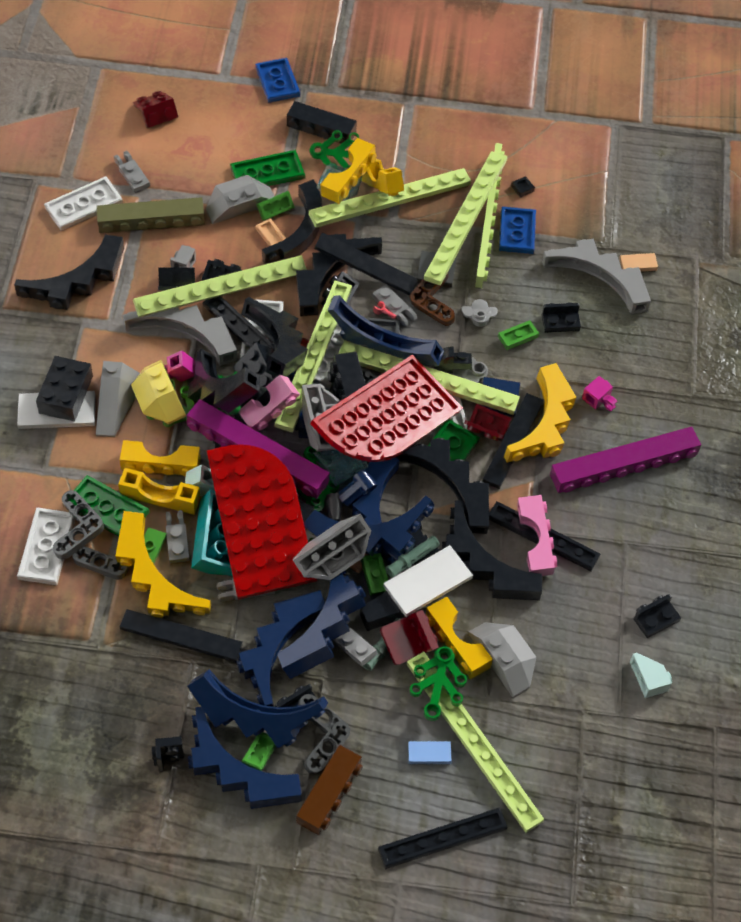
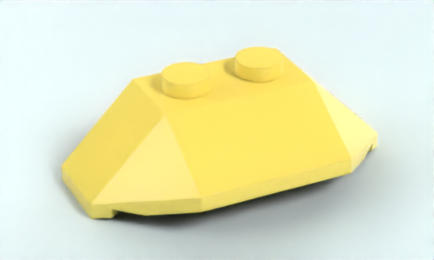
[131,360,186,424]

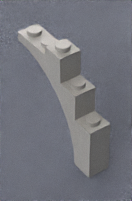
[542,239,651,314]
[122,305,237,366]

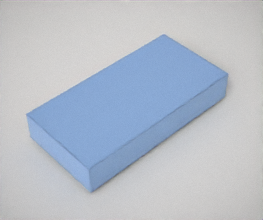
[408,741,451,764]

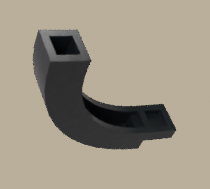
[262,179,322,264]

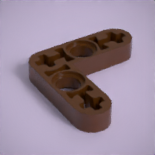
[410,273,455,326]

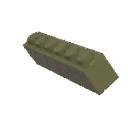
[97,197,205,233]

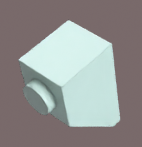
[185,464,215,497]
[630,653,672,698]

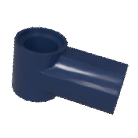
[339,469,378,506]

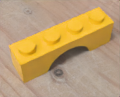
[320,138,377,204]
[361,158,404,196]
[119,440,201,477]
[118,468,201,515]
[426,596,493,679]

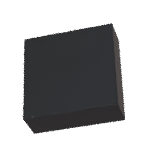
[511,176,535,198]

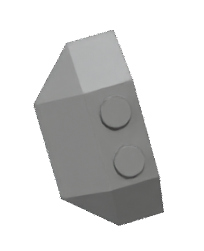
[206,175,274,224]
[302,384,340,451]
[293,514,371,580]
[468,622,537,698]

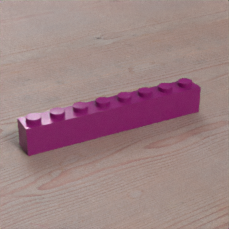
[187,400,330,499]
[550,426,701,493]

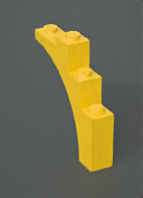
[504,363,577,463]
[115,511,211,618]

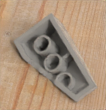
[96,361,140,437]

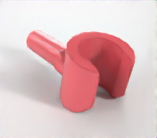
[373,301,397,319]

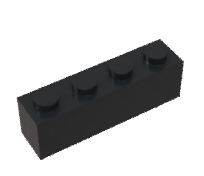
[287,101,357,144]

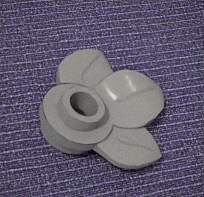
[461,299,497,327]
[453,357,488,383]

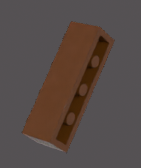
[296,744,363,836]

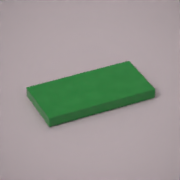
[230,150,305,186]
[63,475,150,537]

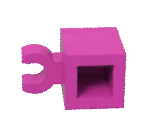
[164,350,195,382]
[582,376,617,412]

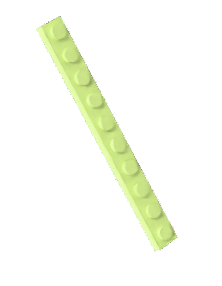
[475,143,505,288]
[424,151,507,286]
[309,168,471,228]
[133,255,307,318]
[275,281,352,433]
[338,340,520,415]
[407,652,544,833]

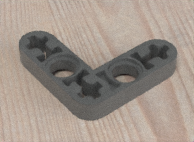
[53,490,104,560]
[72,546,131,580]
[298,694,350,774]

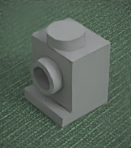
[170,245,196,267]

